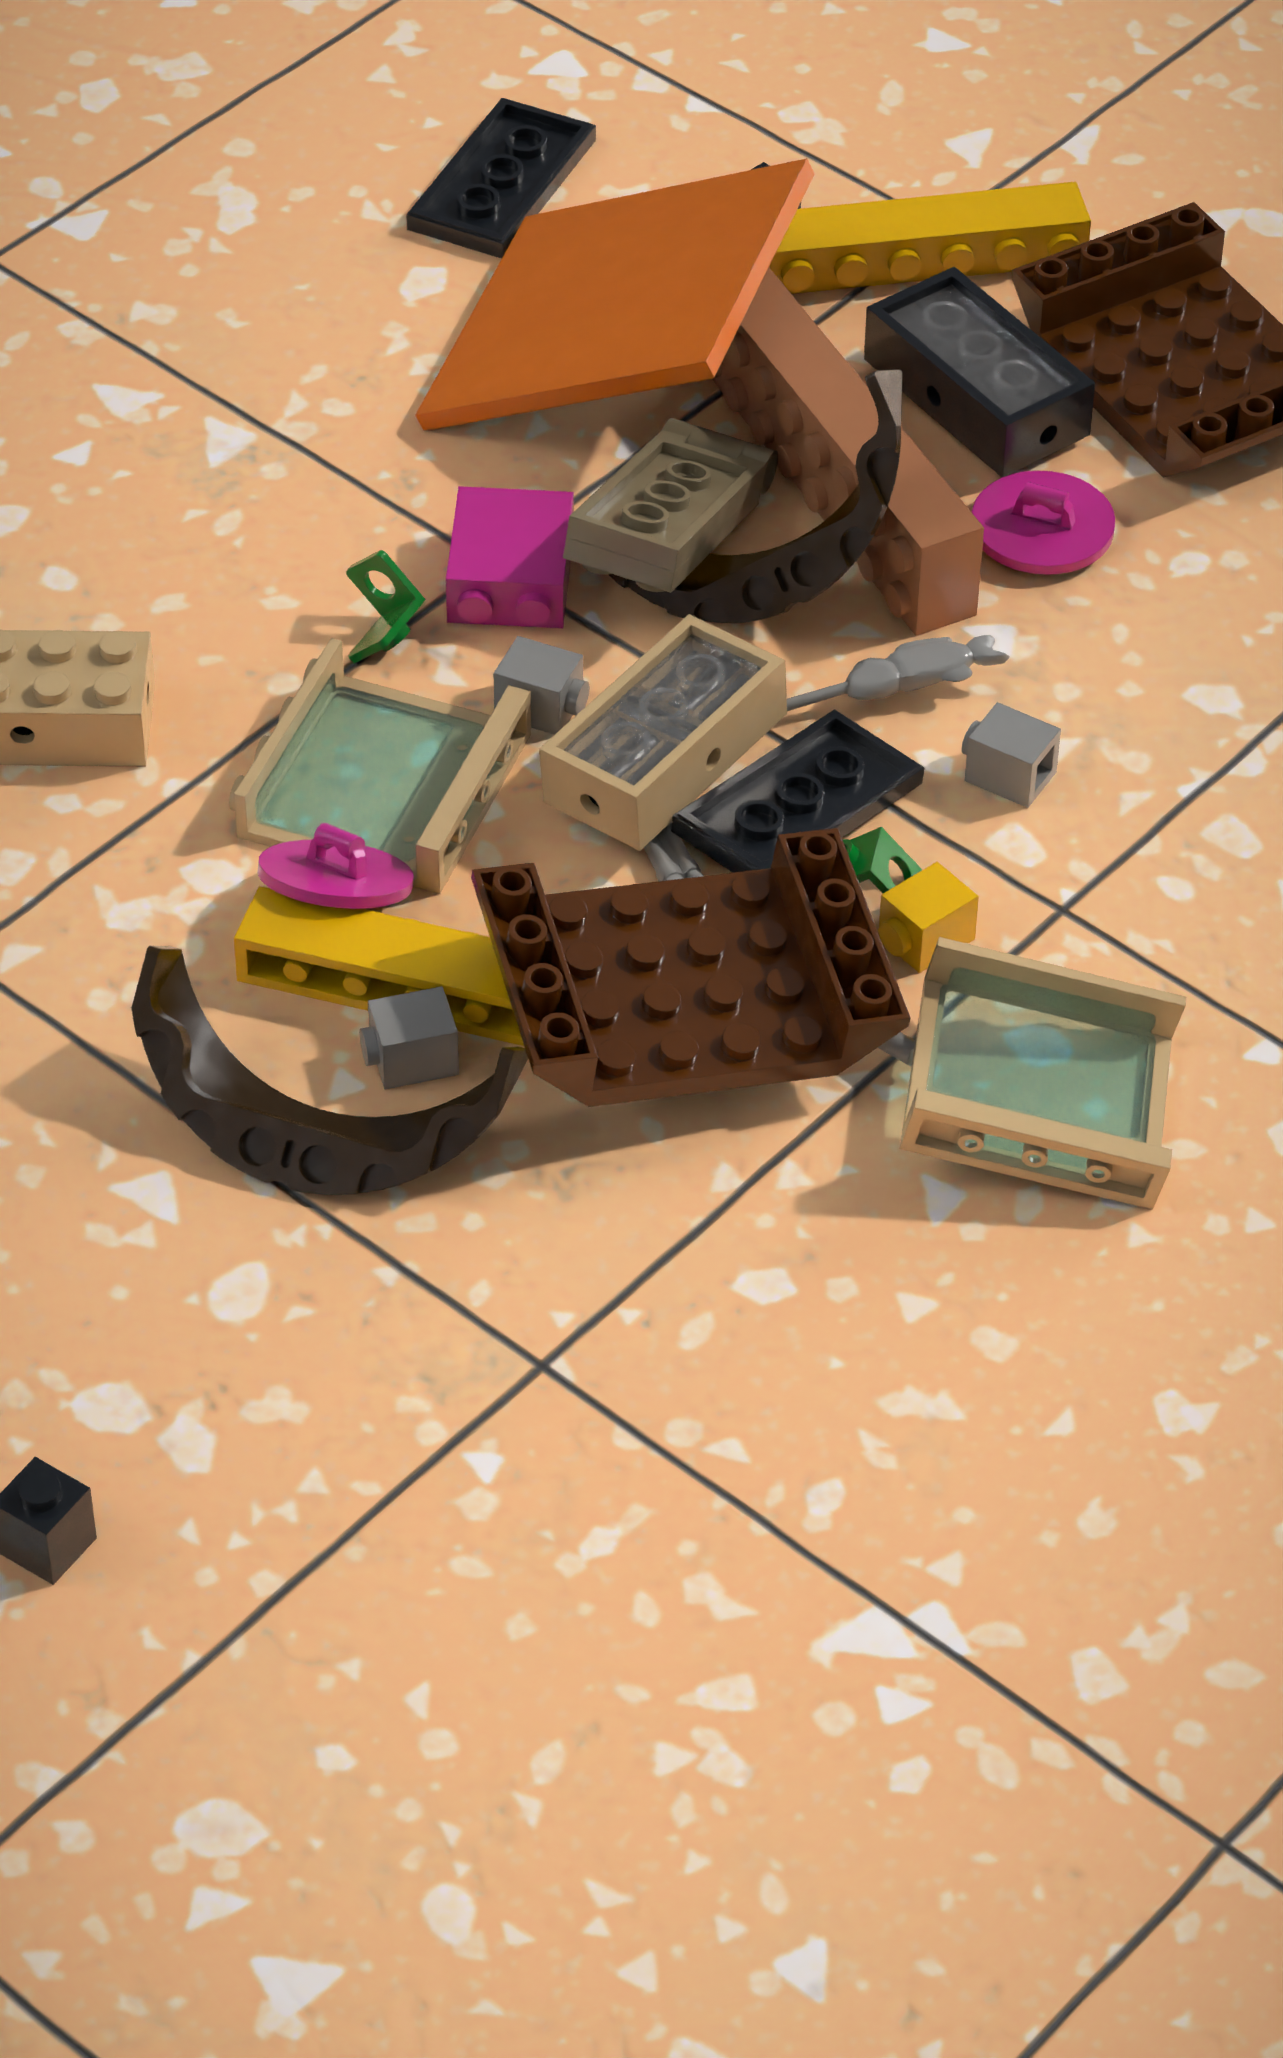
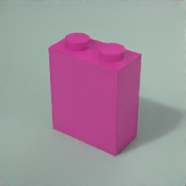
[446,486,574,629]

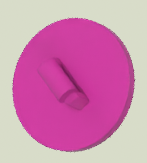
[972,470,1115,575]
[257,823,414,909]

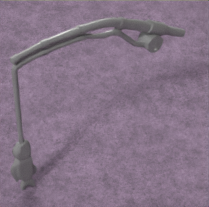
[644,635,1010,1067]

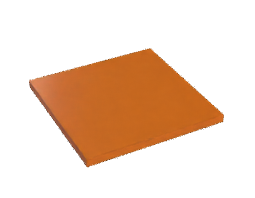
[415,158,814,430]

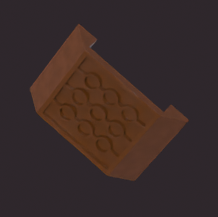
[1012,202,1283,478]
[471,828,911,1107]

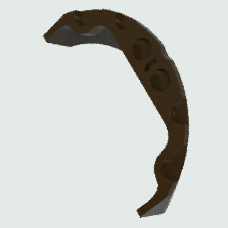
[608,370,902,624]
[131,945,528,1195]

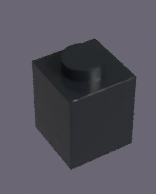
[0,1457,97,1585]

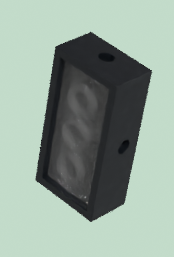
[864,267,1095,477]

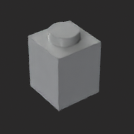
[493,636,590,735]
[961,702,1061,808]
[359,986,459,1090]

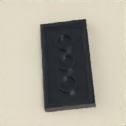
[406,98,596,259]
[671,709,925,873]

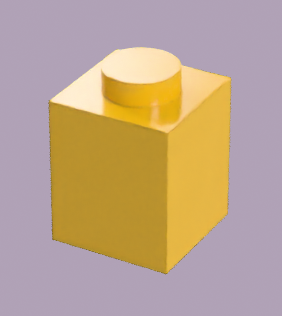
[878,861,979,973]

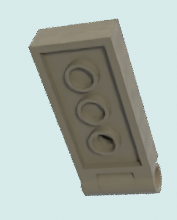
[563,418,778,593]

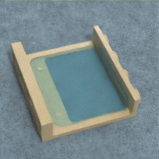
[229,638,531,894]
[899,937,1187,1210]

